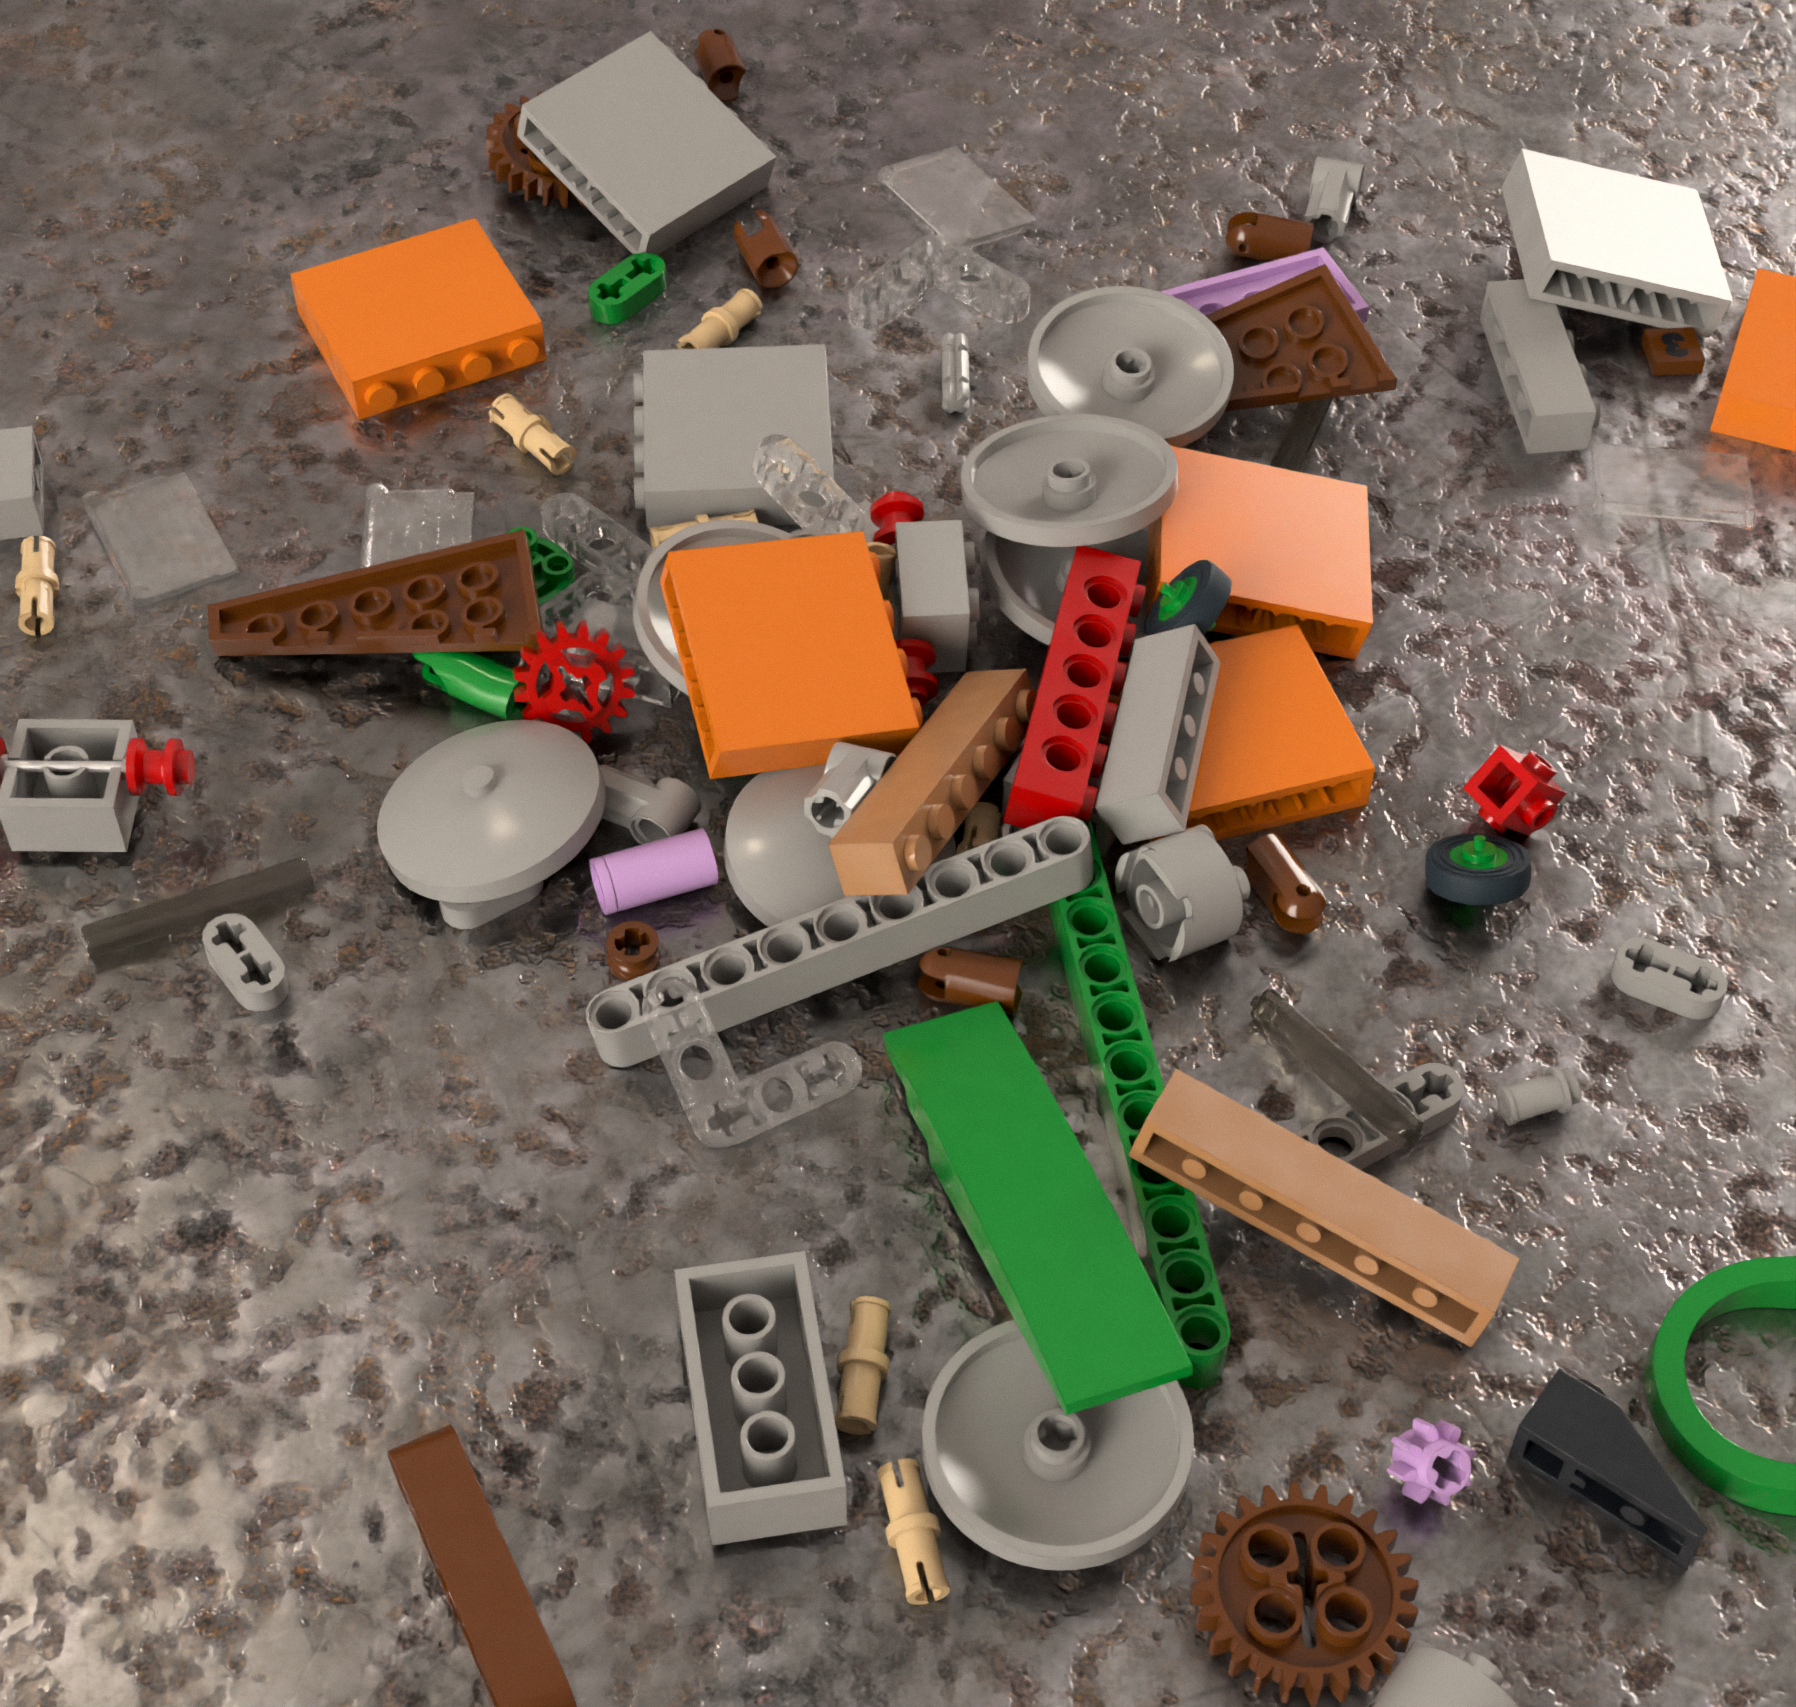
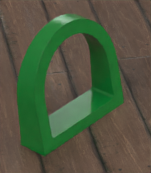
[1644,1256,1796,1516]

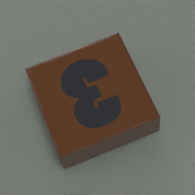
[1641,327,1705,376]

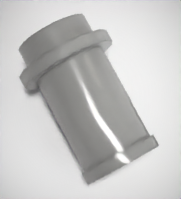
[1496,1065,1581,1126]

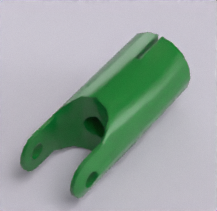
[412,652,530,721]

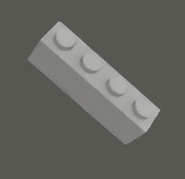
[1480,279,1600,454]
[1095,624,1221,845]

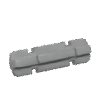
[941,332,970,413]

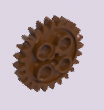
[485,91,586,208]
[1190,1482,1419,1706]

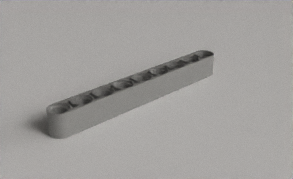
[586,816,1094,1067]

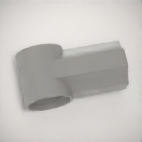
[1304,156,1365,243]
[804,741,897,836]
[599,764,702,845]

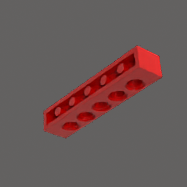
[1003,546,1146,829]

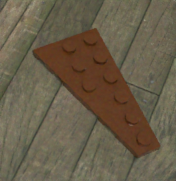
[1205,264,1397,412]
[208,529,544,656]

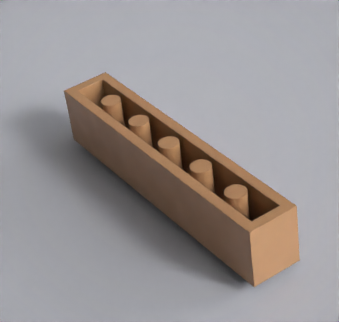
[828,669,1037,896]
[1128,1069,1520,1348]

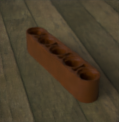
[387,1424,577,1707]

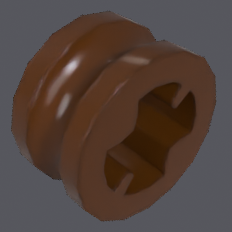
[606,921,661,980]

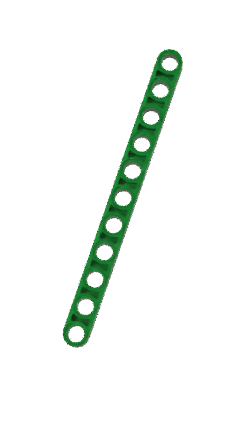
[1047,819,1231,1389]

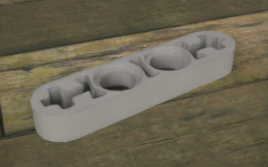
[1294,1063,1464,1170]

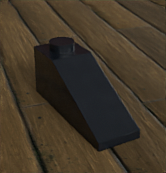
[1508,1368,1708,1570]

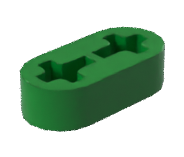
[588,252,667,324]

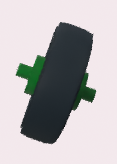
[1144,559,1232,636]
[1425,833,1531,905]

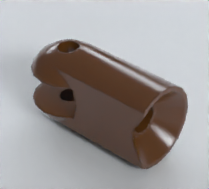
[693,28,746,102]
[733,210,799,288]
[1226,211,1313,262]
[1243,834,1326,934]
[918,946,1025,1015]

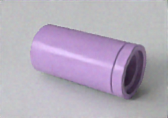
[589,828,718,915]

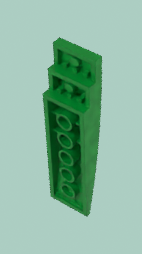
[883,1001,1193,1415]

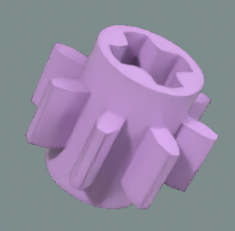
[1387,1417,1476,1506]

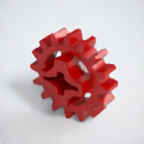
[512,620,635,743]

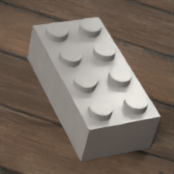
[674,1251,847,1546]

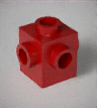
[1463,745,1567,836]

